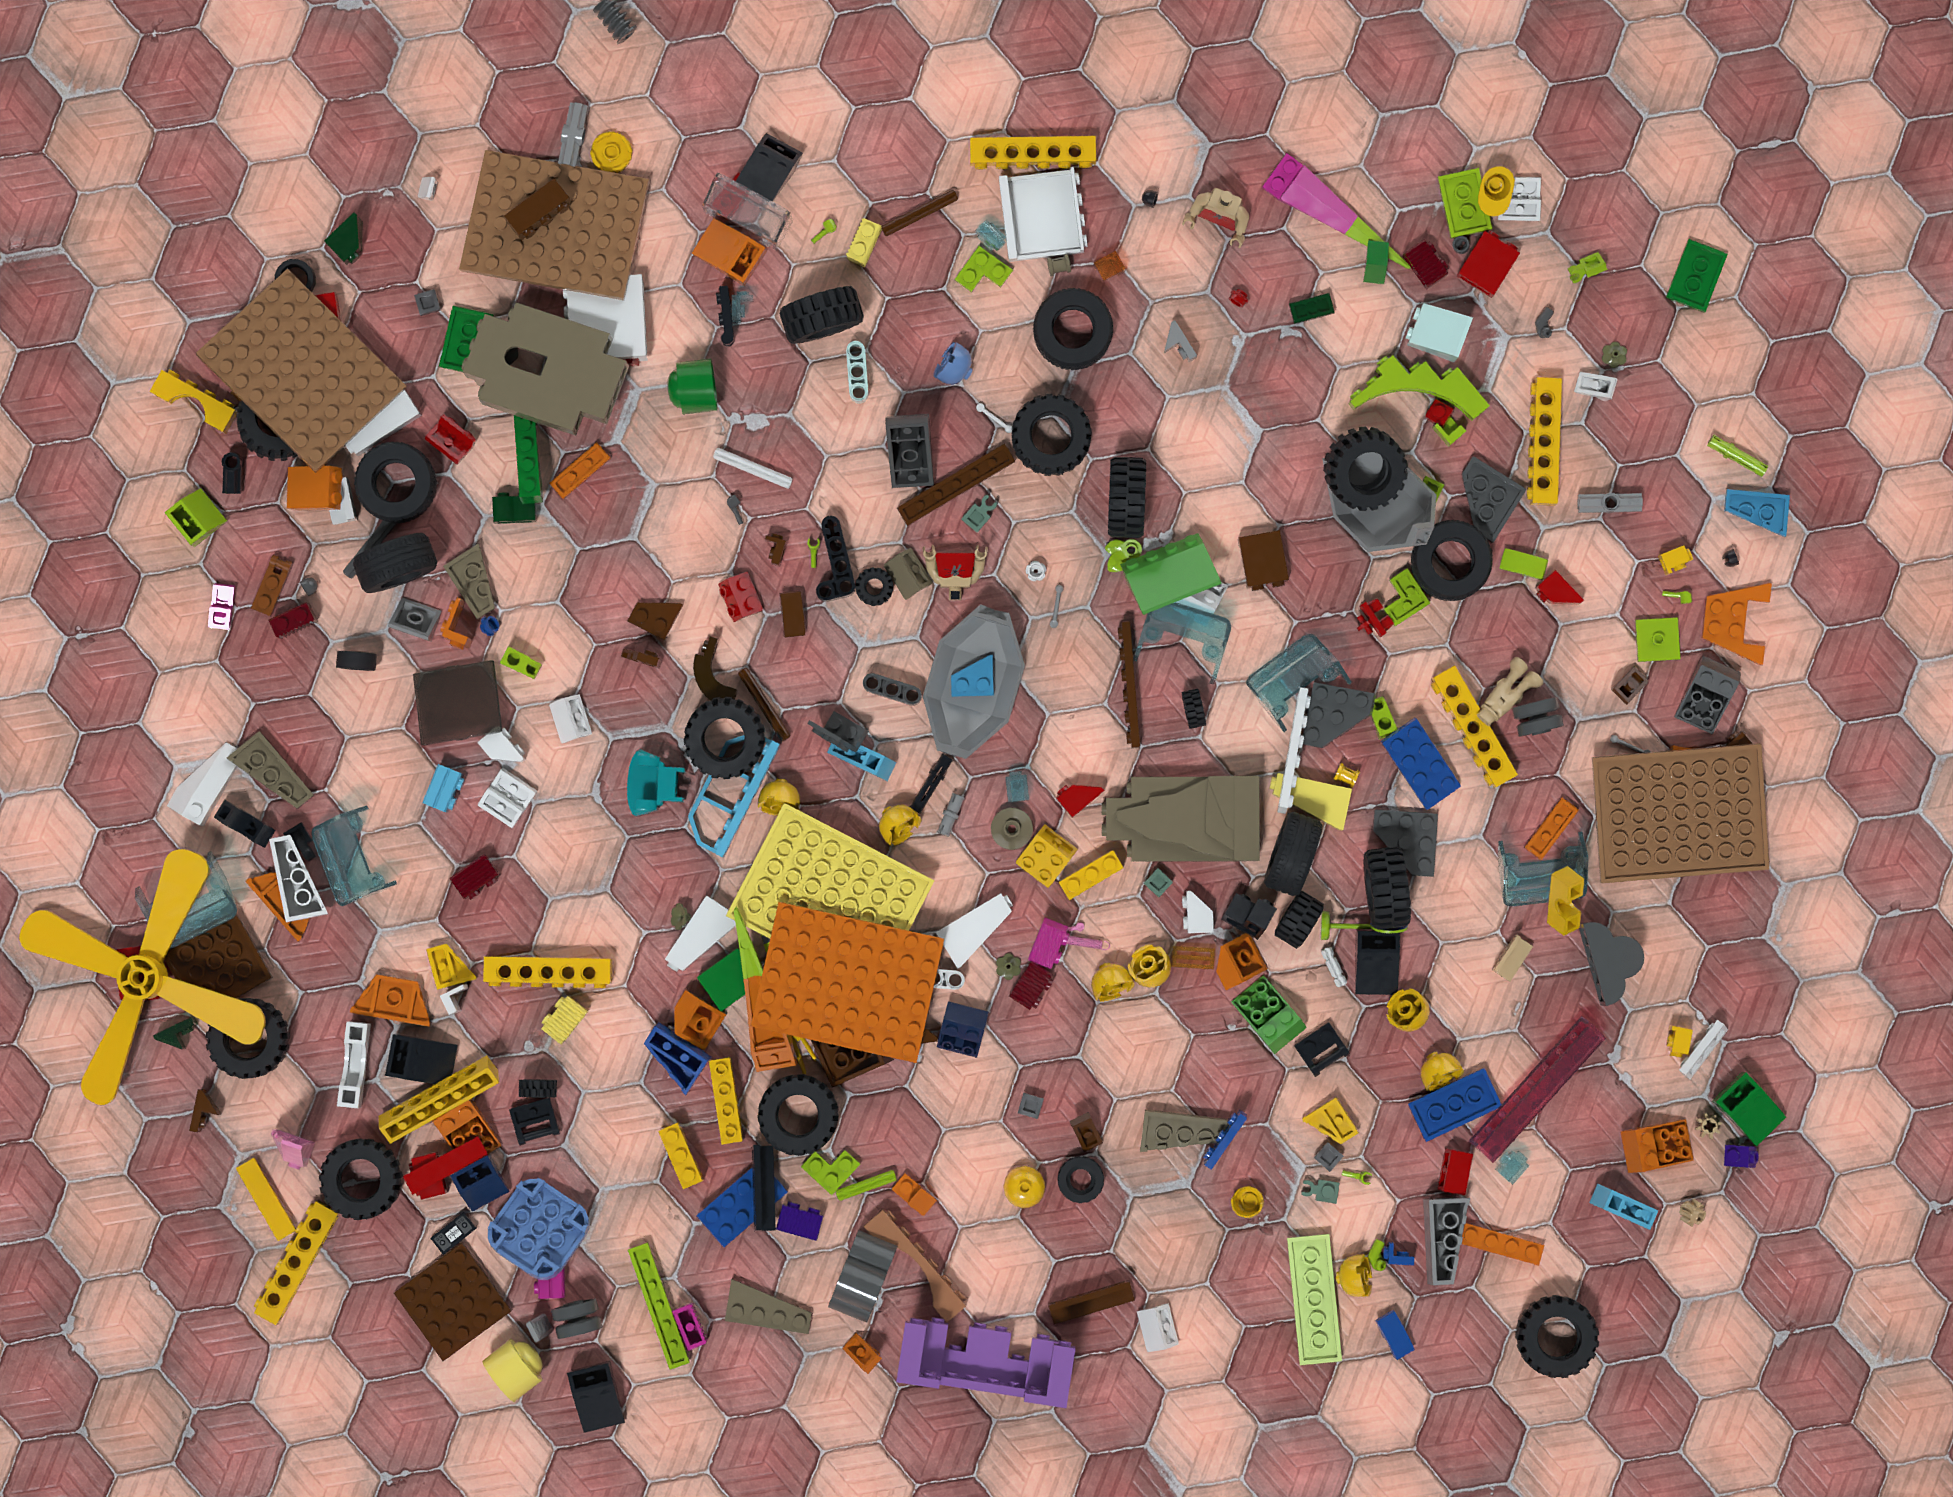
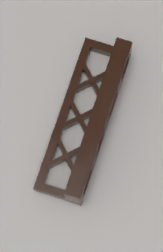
[1048,1280,1135,1325]

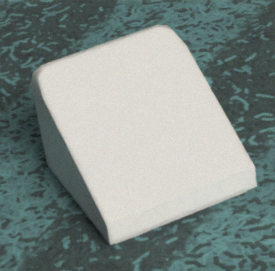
[418,177,438,201]

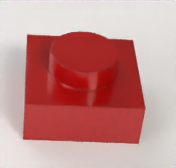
[1425,399,1454,428]

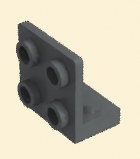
[807,711,869,753]

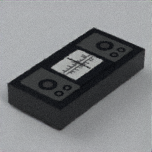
[430,1212,477,1255]

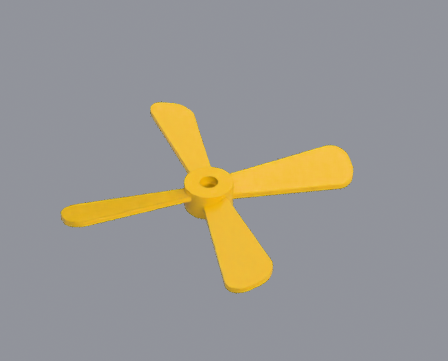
[19,849,266,1105]

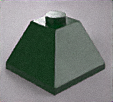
[324,212,363,265]

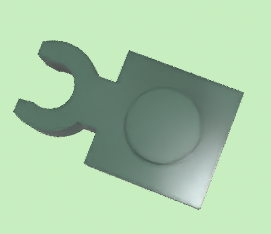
[961,495,997,533]
[1301,1179,1340,1204]

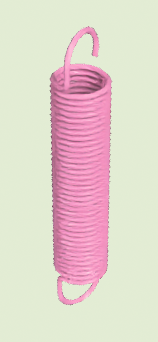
[1066,936,1110,950]

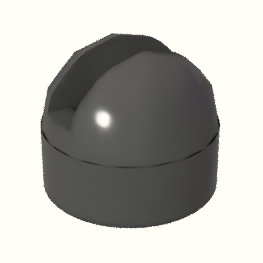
[1452,236,1470,254]
[300,578,317,596]

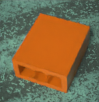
[287,466,343,511]

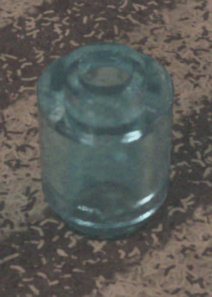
[975,220,1006,251]

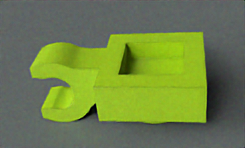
[1568,252,1607,283]

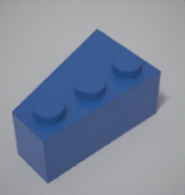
[644,1022,712,1096]

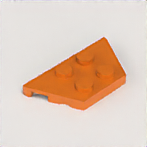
[245,872,310,942]
[349,974,431,1027]

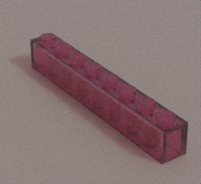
[1469,1016,1606,1163]

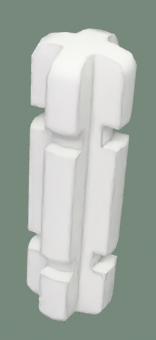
[1321,947,1347,987]

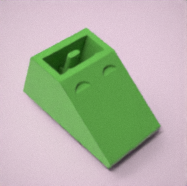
[1231,975,1307,1054]

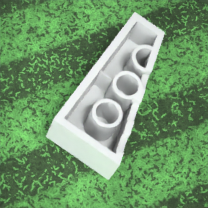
[269,835,328,923]

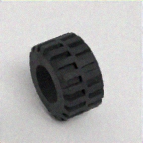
[1275,891,1324,949]

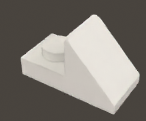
[1574,372,1617,401]

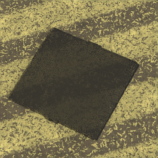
[413,660,502,745]

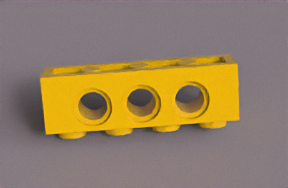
[709,1057,744,1145]

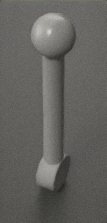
[1050,585,1063,628]
[1610,735,1651,753]

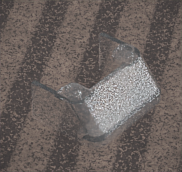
[702,173,793,250]

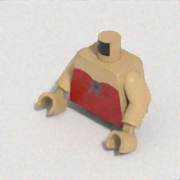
[1182,188,1249,248]
[922,545,988,600]

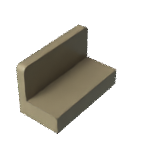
[884,548,933,600]

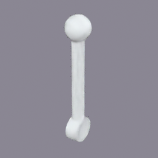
[976,403,1012,433]

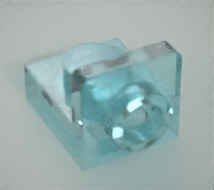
[732,291,754,323]

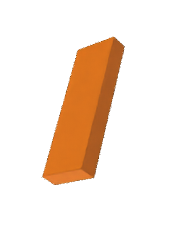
[549,442,611,500]
[1524,797,1579,860]

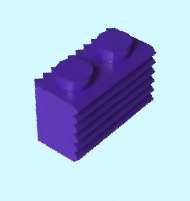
[776,1202,824,1241]

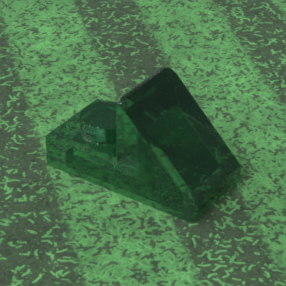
[153,1017,198,1049]

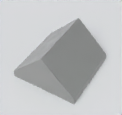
[388,598,442,642]

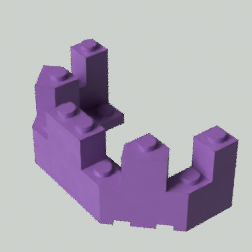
[896,1318,1075,1408]

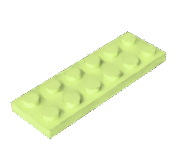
[1287,1234,1342,1365]

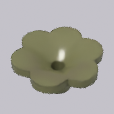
[1602,342,1627,368]
[671,903,691,930]
[996,953,1021,980]

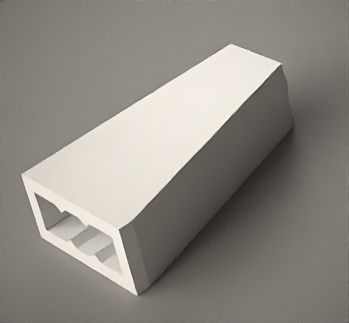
[345,390,422,456]
[936,894,1013,969]
[665,896,736,972]

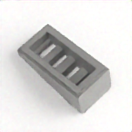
[526,1313,553,1342]

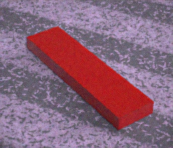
[403,1136,488,1195]

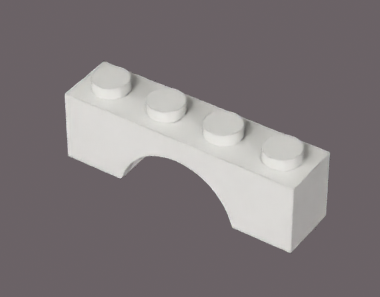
[337,1021,371,1108]

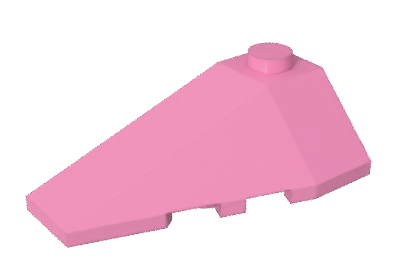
[271,1129,315,1170]

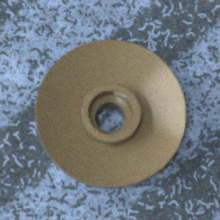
[991,808,1033,850]

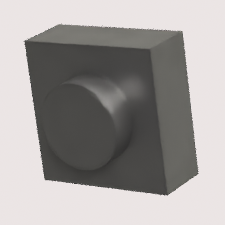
[414,289,441,316]
[1018,1093,1044,1119]
[1314,1142,1344,1172]

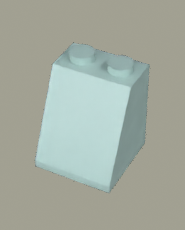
[1406,303,1473,362]

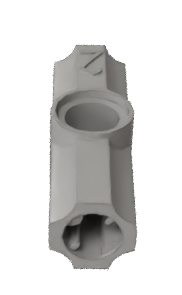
[558,102,588,167]
[1577,493,1643,514]

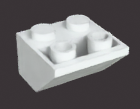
[1169,582,1228,626]

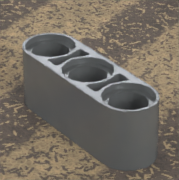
[863,673,922,706]

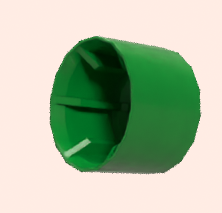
[667,359,718,415]

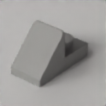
[1164,320,1197,362]

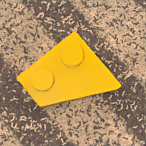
[426,944,476,990]
[1302,1097,1359,1144]

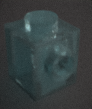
[1005,771,1029,803]
[1495,1151,1529,1185]

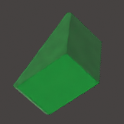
[1363,240,1389,284]

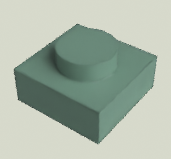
[1143,868,1173,898]

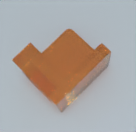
[1093,251,1126,281]

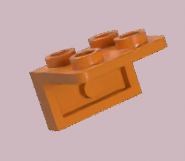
[440,597,472,650]

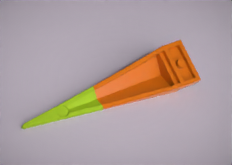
[734,907,798,1072]

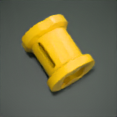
[1334,763,1360,788]

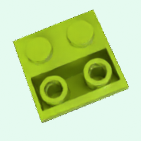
[164,488,227,547]

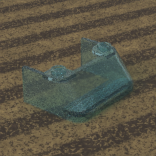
[1133,602,1231,685]
[1246,634,1352,732]
[312,806,397,906]
[1498,832,1588,907]
[135,851,237,948]

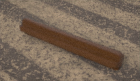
[881,190,958,236]
[738,668,790,742]

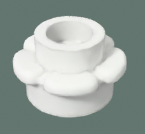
[1026,561,1046,581]

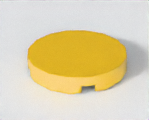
[590,131,632,173]

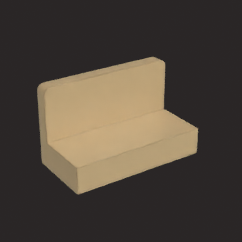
[1492,935,1533,982]

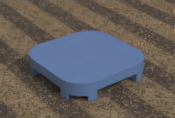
[487,1178,590,1280]

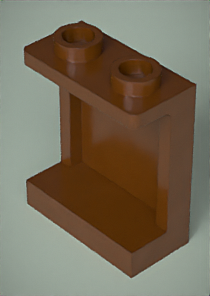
[1237,530,1289,591]

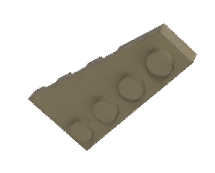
[227,731,314,809]
[1140,1109,1229,1152]
[725,1279,812,1334]

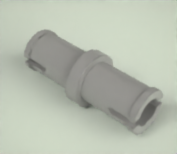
[937,793,965,837]

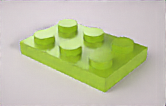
[1437,168,1492,239]

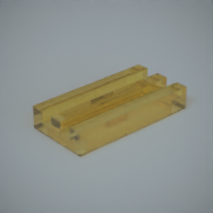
[1171,946,1215,970]

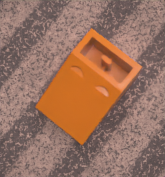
[691,218,767,287]
[432,1098,502,1167]
[1620,1119,1694,1173]

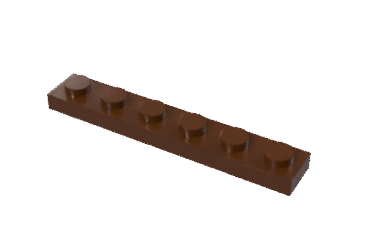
[897,443,1015,527]
[1118,621,1140,749]

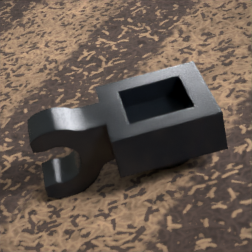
[283,822,316,861]

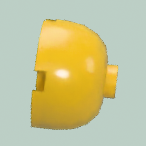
[757,779,800,816]
[879,804,921,846]
[1128,945,1172,988]
[1091,963,1135,1002]
[1386,988,1430,1032]
[1420,1052,1464,1091]
[1003,1166,1045,1208]
[1336,1254,1372,1297]

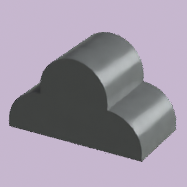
[885,414,934,488]
[1579,922,1644,1006]
[828,1230,898,1323]

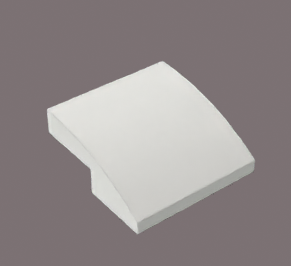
[1498,177,1541,221]
[478,768,537,828]

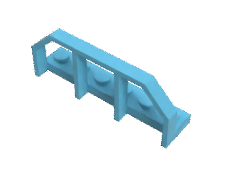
[688,735,781,858]

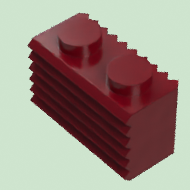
[1402,239,1449,290]
[268,602,318,639]
[449,854,500,900]
[1009,961,1054,1010]

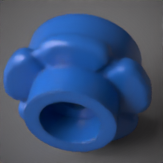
[480,616,499,636]

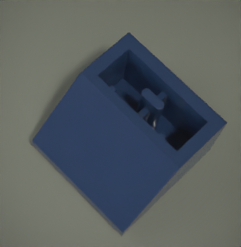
[936,1001,989,1058]
[450,1155,510,1212]

